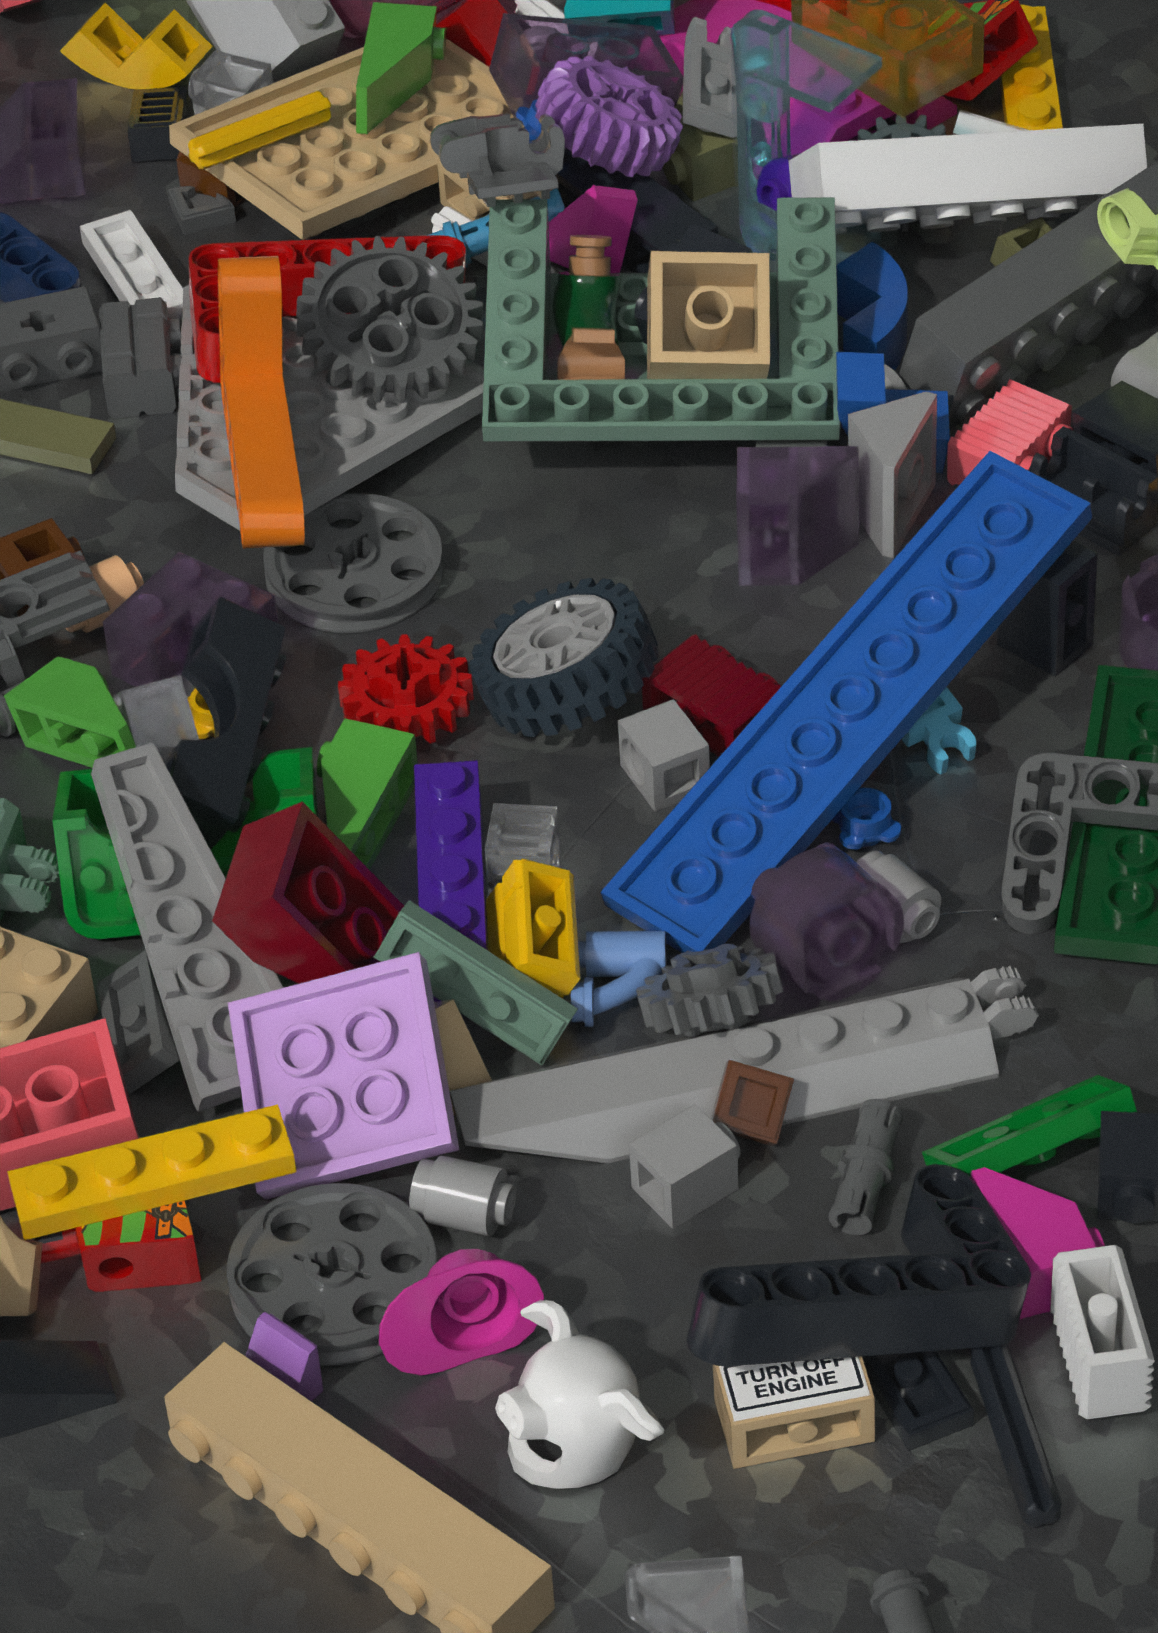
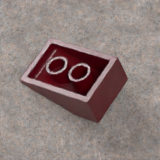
[212,801,404,984]

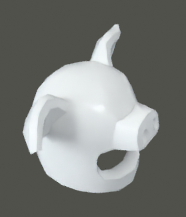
[495,1300,664,1489]

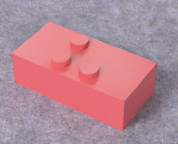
[0,1018,140,1211]

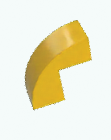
[60,3,212,90]

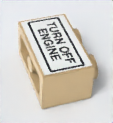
[713,1356,875,1469]

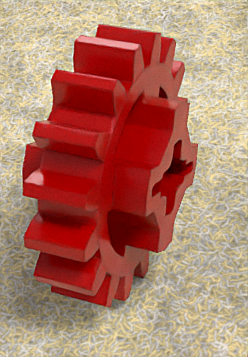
[338,634,474,744]

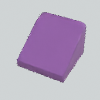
[246,1312,323,1402]

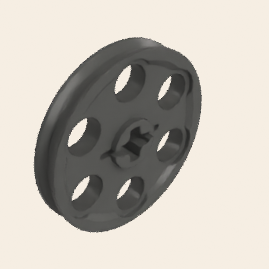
[263,494,443,633]
[227,1183,437,1366]

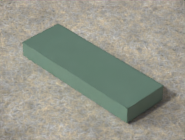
[374,900,578,1065]

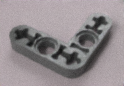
[1001,753,1158,934]

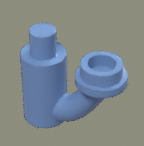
[571,931,666,1027]

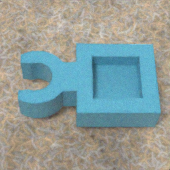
[902,687,977,775]

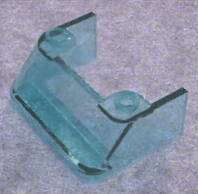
[730,9,882,265]

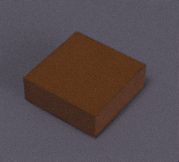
[711,1060,794,1147]

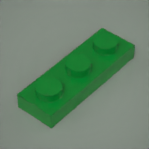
[922,1075,1137,1177]

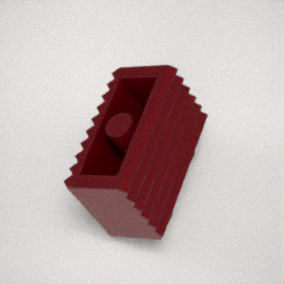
[641,634,781,757]

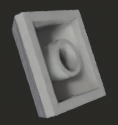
[848,392,937,558]

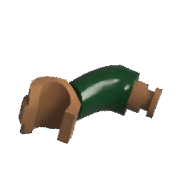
[553,235,625,380]

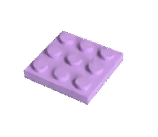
[228,952,459,1200]

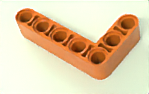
[218,256,305,549]

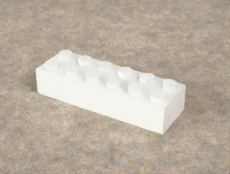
[789,124,1147,234]

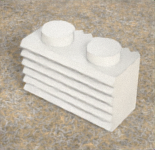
[1050,1245,1155,1419]

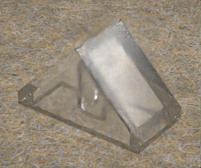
[625,1556,749,1633]

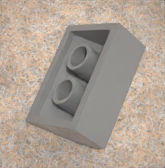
[186,0,345,95]

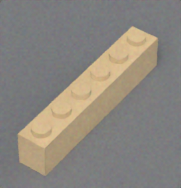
[164,1342,555,1633]

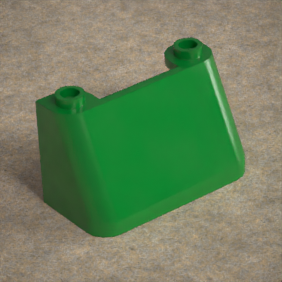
[52,747,318,939]

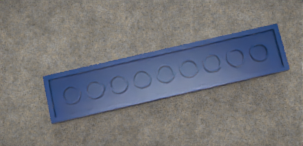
[600,451,1092,953]

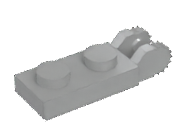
[683,17,742,138]

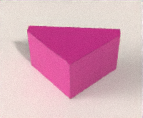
[548,185,638,273]

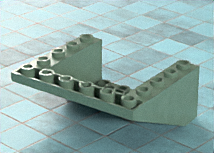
[482,197,840,442]

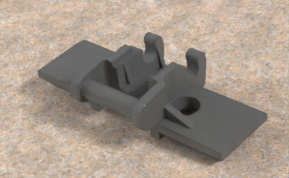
[430,113,565,207]
[0,550,110,688]

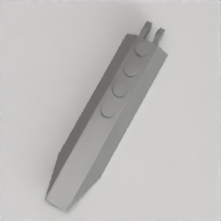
[450,966,1039,1164]

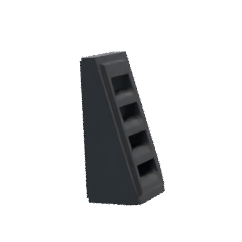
[128,86,188,162]

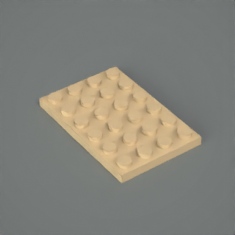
[169,39,536,240]

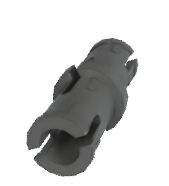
[828,1099,903,1235]

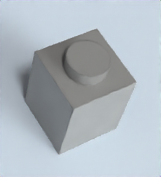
[629,1104,740,1229]

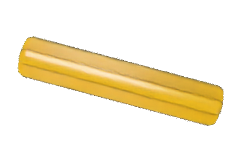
[188,91,332,170]

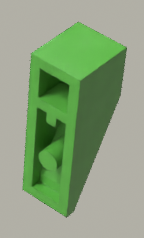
[356,2,446,134]
[4,656,136,768]
[317,718,418,870]

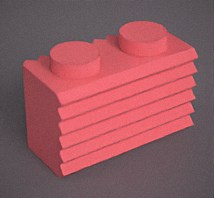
[947,379,1073,486]

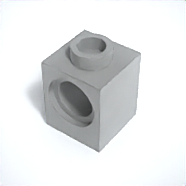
[618,699,710,812]

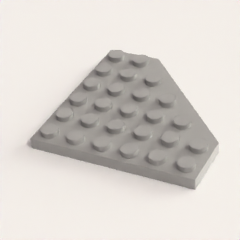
[175,285,484,531]

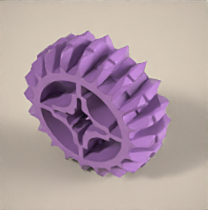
[535,56,683,177]

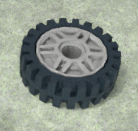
[470,578,659,737]

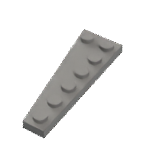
[91,742,283,1112]

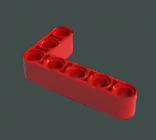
[189,235,466,383]

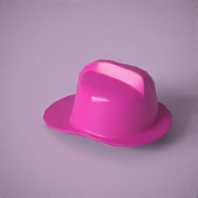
[379,1248,544,1376]

